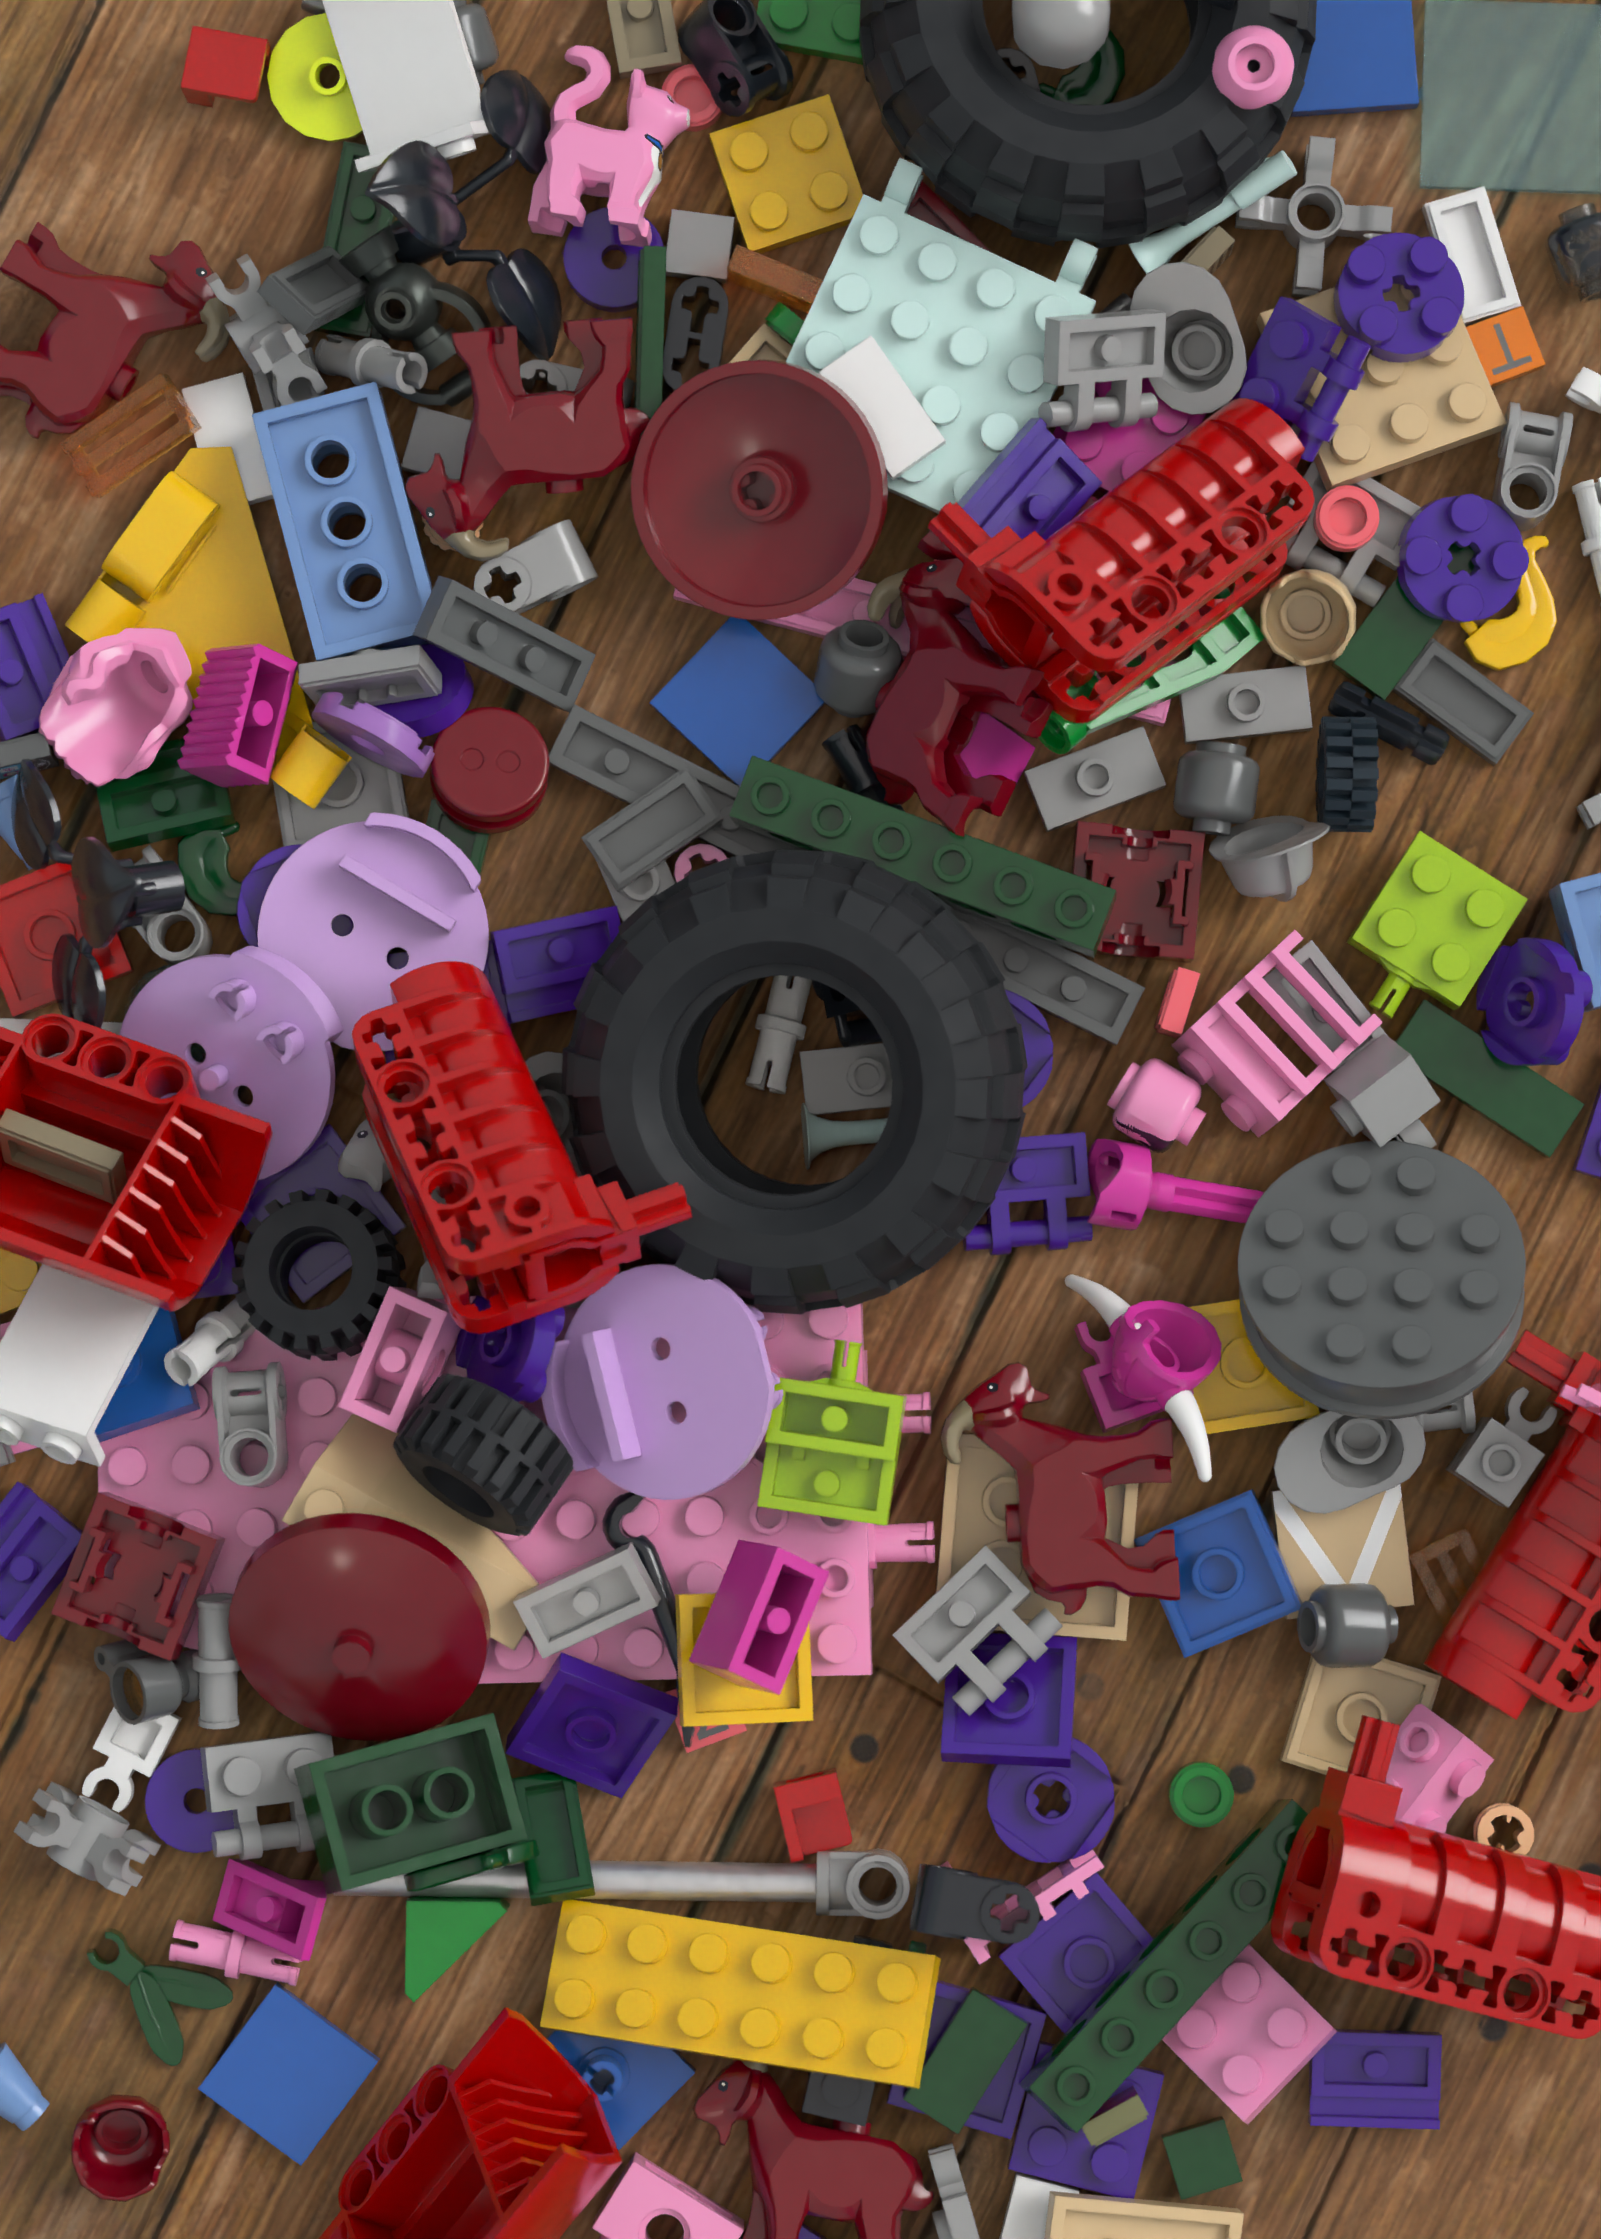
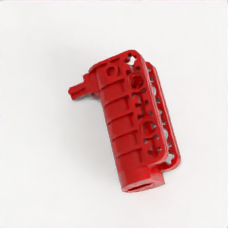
[928,398,1315,723]
[352,961,692,1334]
[1423,1329,1601,1720]

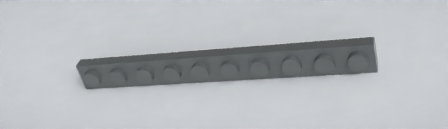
[549,704,1145,1046]

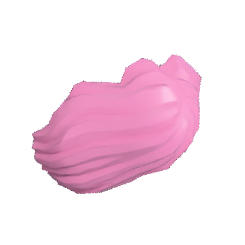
[39,628,193,787]

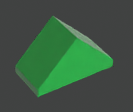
[405,1897,510,2002]

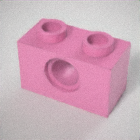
[338,1286,461,1433]
[592,2152,744,2239]

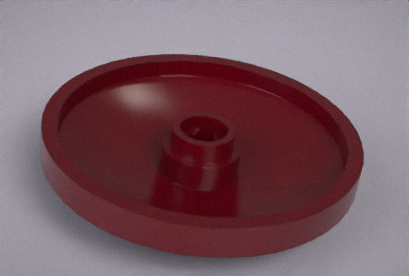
[631,360,888,620]
[229,1513,491,1741]

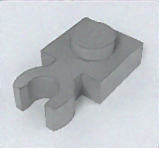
[928,2143,980,2239]

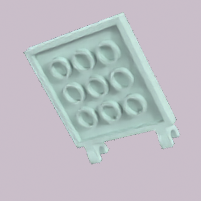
[786,158,1098,514]

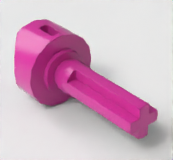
[1087,1139,1264,1231]

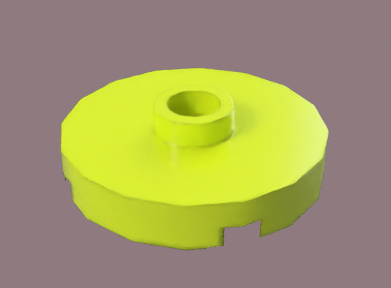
[267,13,363,142]

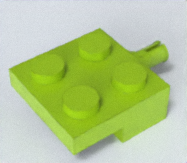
[1346,831,1528,1019]
[757,1339,907,1526]

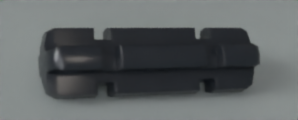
[1328,681,1450,765]

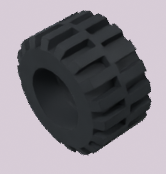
[232,1189,407,1361]
[393,1374,574,1536]

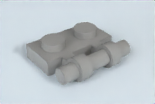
[1038,309,1166,432]
[1285,461,1421,608]
[893,1545,1062,1716]
[200,1732,334,1860]

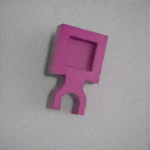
[1074,1321,1163,1433]

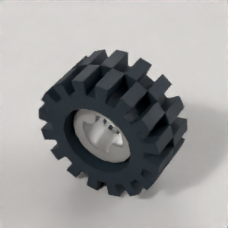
[1315,716,1379,832]

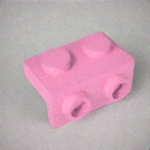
[1385,1704,1494,1833]

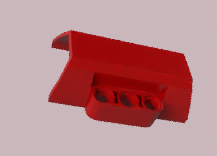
[0,1013,273,1312]
[318,2007,622,2239]

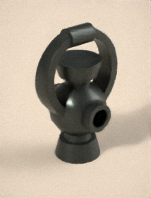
[338,225,491,407]

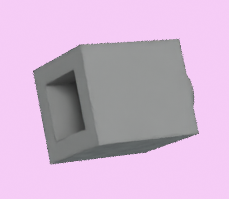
[1324,1034,1441,1148]
[1445,1387,1557,1508]

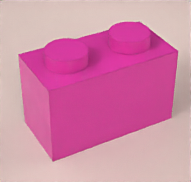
[689,1540,830,1695]

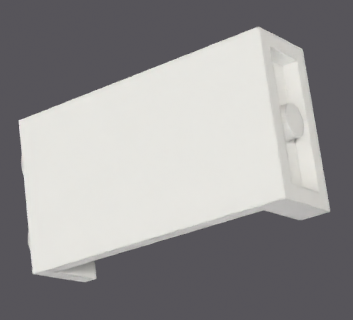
[322,0,490,173]
[0,1264,159,1467]

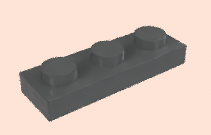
[413,576,596,712]

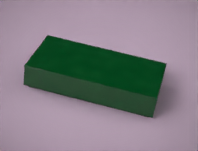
[511,1772,595,1906]
[903,1987,1027,2134]

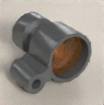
[94,1639,200,1725]

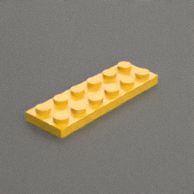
[540,1900,941,2089]

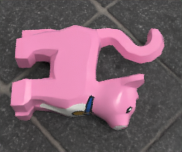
[528,45,690,247]

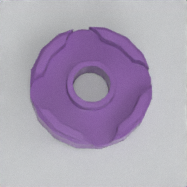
[312,692,435,778]

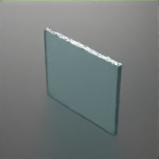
[1418,0,1601,194]

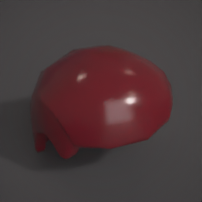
[71,2094,170,2202]

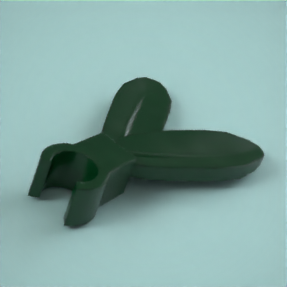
[87,1928,233,2066]

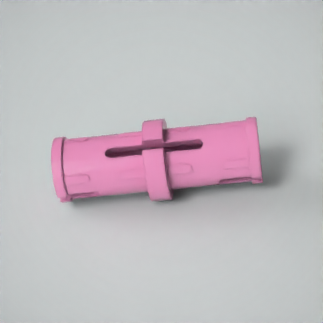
[169,1919,302,1986]

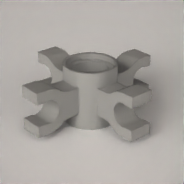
[1235,136,1393,298]
[205,253,328,406]
[14,1781,161,1896]

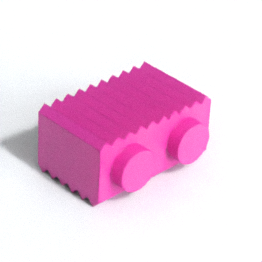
[177,643,298,788]

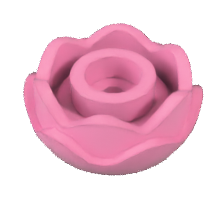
[1212,25,1294,110]

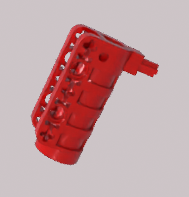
[1270,1715,1601,2039]

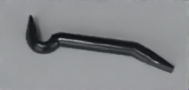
[602,1492,695,1747]

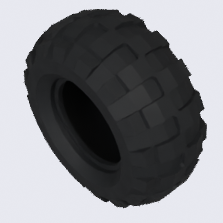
[859,0,1317,248]
[561,848,1028,1314]

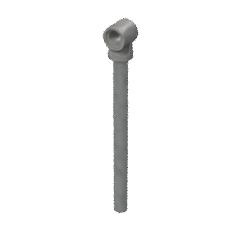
[333,1848,910,1920]

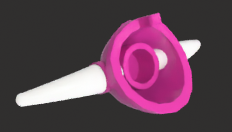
[1065,1274,1222,1482]

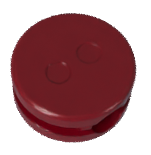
[430,707,549,834]

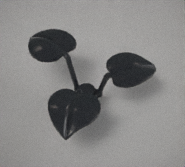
[365,70,562,361]
[11,758,185,1028]

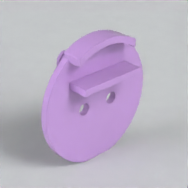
[257,812,489,1051]
[117,946,343,1180]
[541,1263,784,1500]

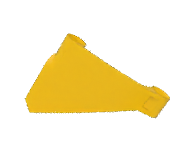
[65,447,352,809]

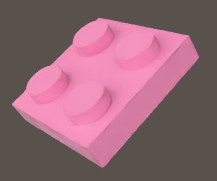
[1162,1944,1338,2125]

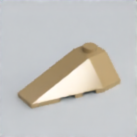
[281,1414,540,1650]

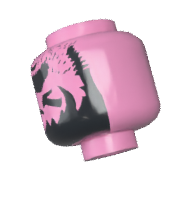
[1107,1058,1207,1153]

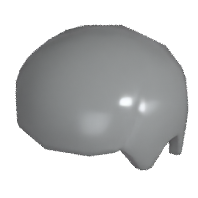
[1012,0,1110,69]

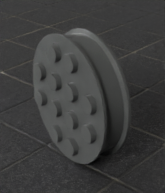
[1238,1141,1526,1419]

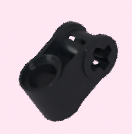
[678,0,794,117]
[909,1864,1040,1944]

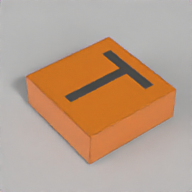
[1466,306,1546,388]

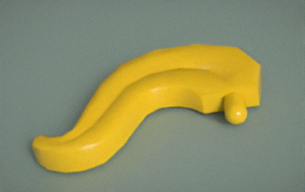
[1460,536,1557,671]

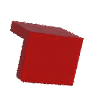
[181,25,272,107]
[773,1768,852,1863]

